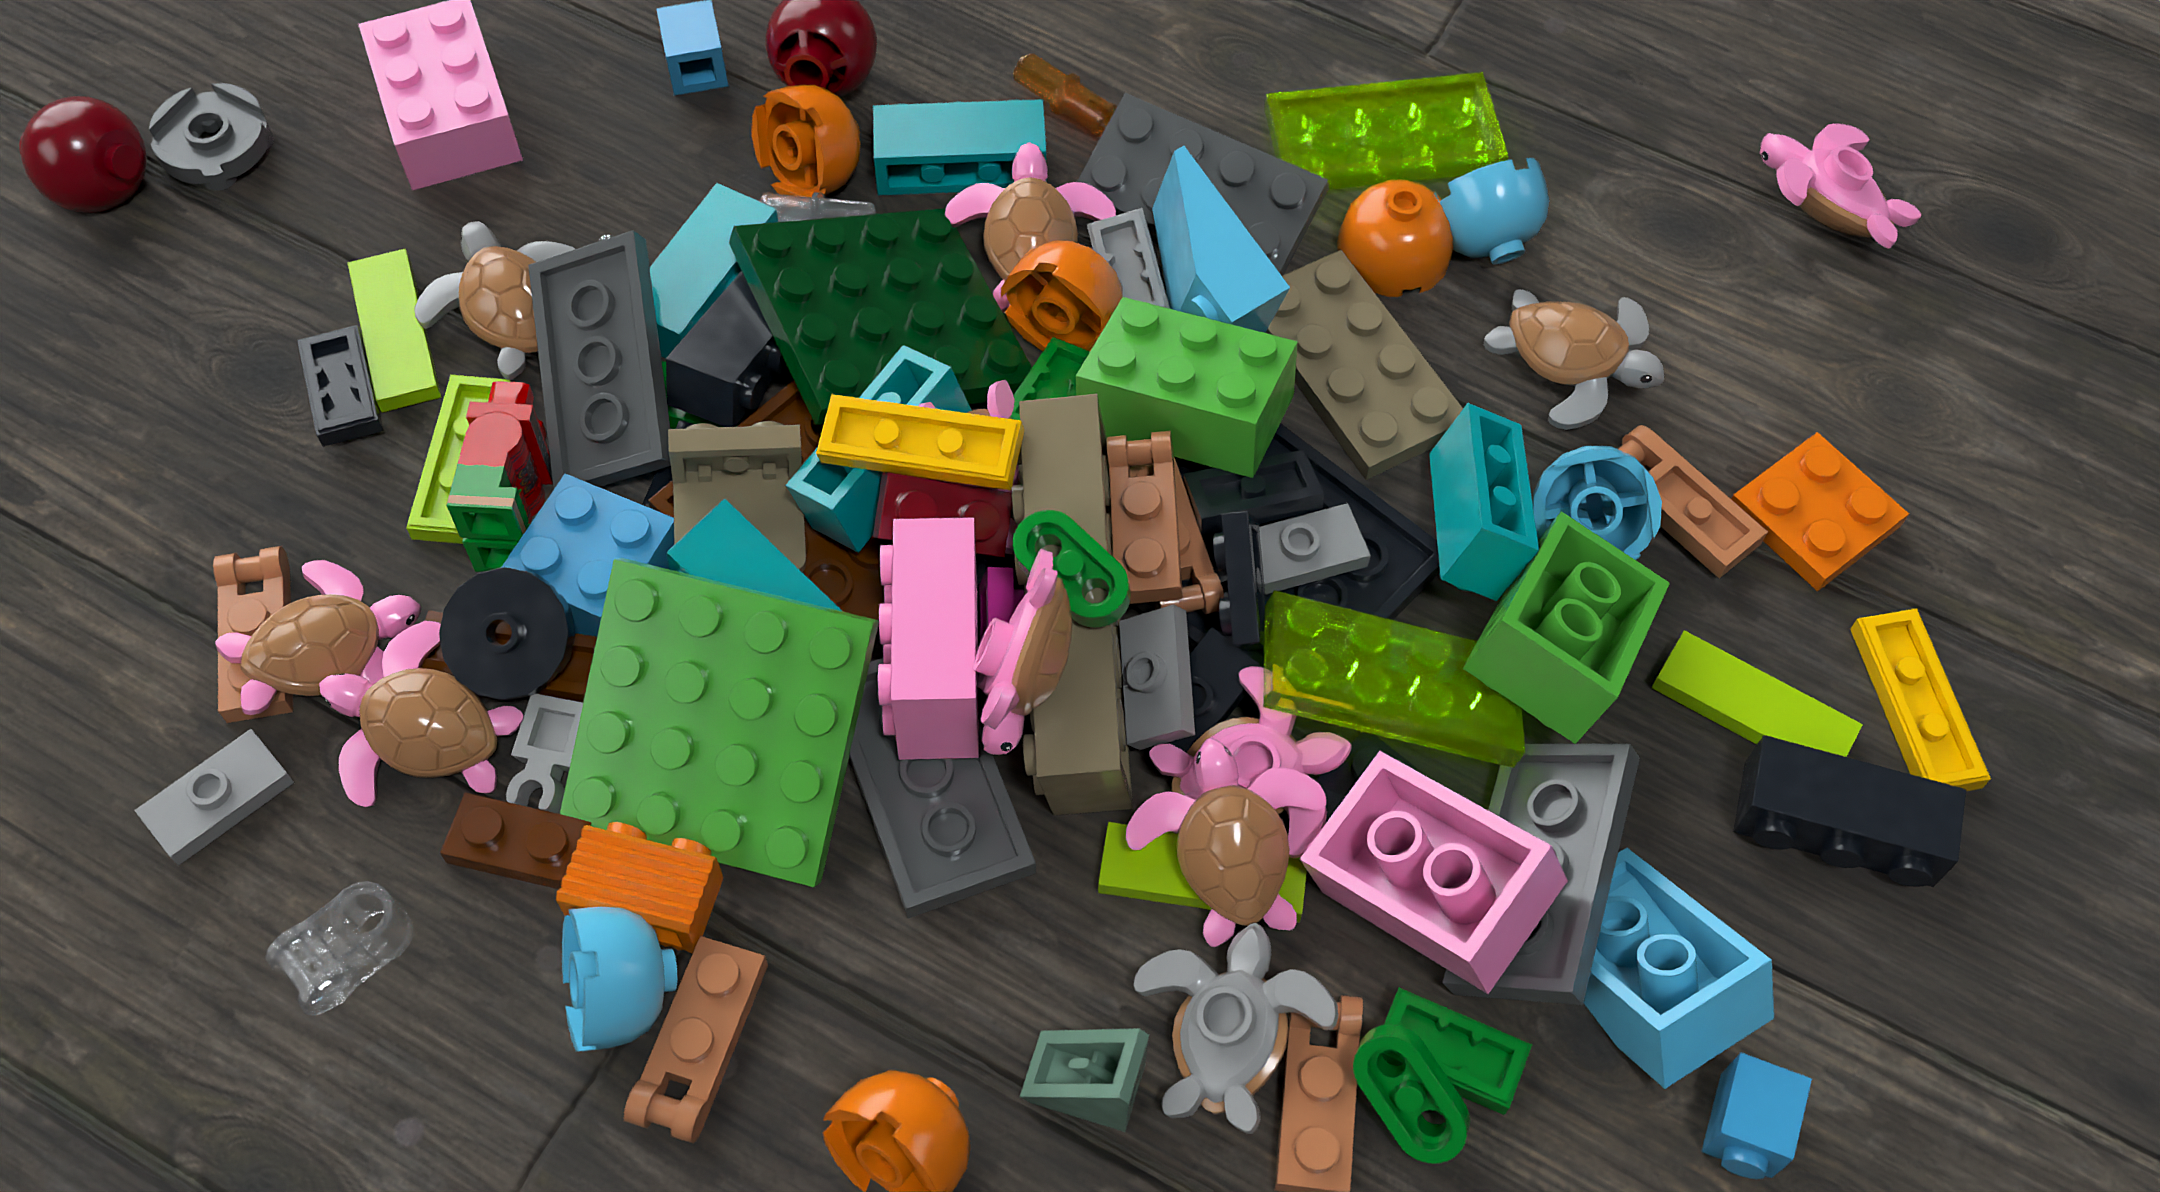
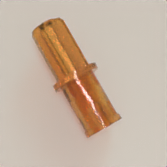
[1013,53,1117,137]

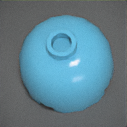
[1433,158,1549,264]
[1532,446,1662,560]
[562,907,677,1051]

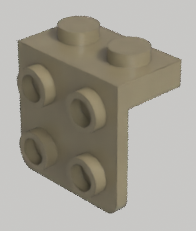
[668,421,806,572]

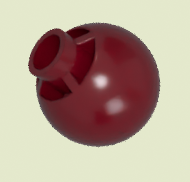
[765,0,877,98]
[19,96,147,213]

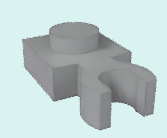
[506,694,583,814]

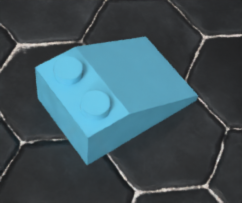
[1152,146,1290,333]
[1584,848,1774,1089]

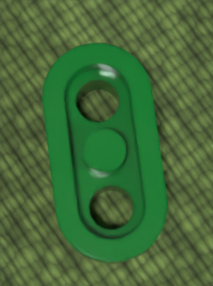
[1013,510,1131,628]
[1353,1024,1470,1164]

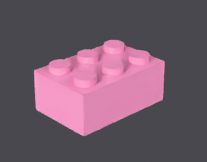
[359,0,523,191]
[878,518,979,760]
[1300,751,1567,994]

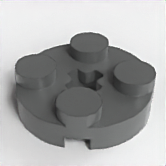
[149,83,274,191]

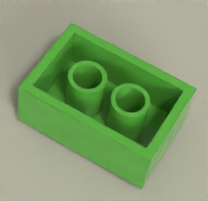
[1076,297,1298,478]
[1463,511,1670,744]

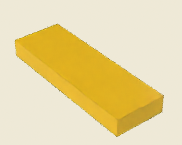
[816,394,1025,490]
[1850,609,1991,791]

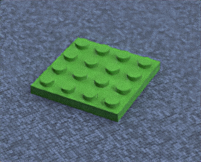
[560,558,879,887]

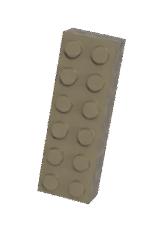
[1012,394,1133,815]

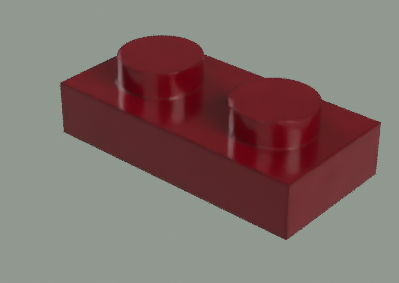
[873,472,1013,557]

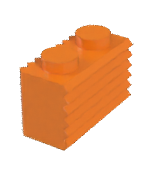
[556,822,724,953]

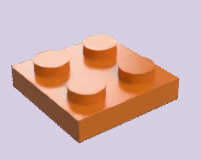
[1731,432,1909,592]

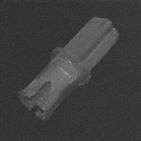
[760,192,877,222]

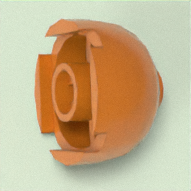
[752,85,860,204]
[1337,180,1453,297]
[1001,240,1123,351]
[823,1070,971,1192]

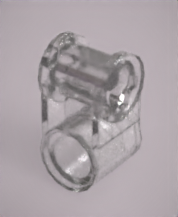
[265,881,413,1016]

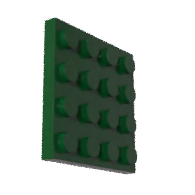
[729,208,1032,425]

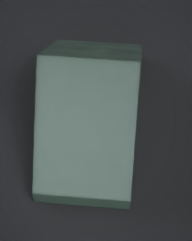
[1020,1029,1149,1132]

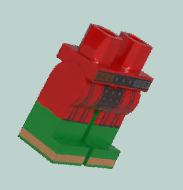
[446,381,553,572]

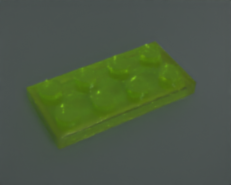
[1264,72,1509,190]
[1263,590,1525,768]

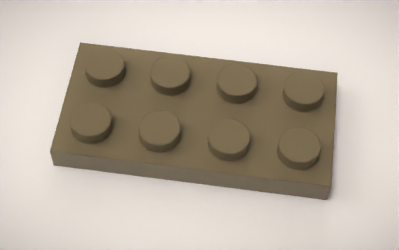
[1266,250,1463,480]

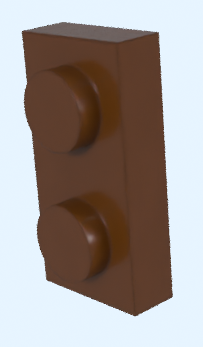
[440,793,592,889]

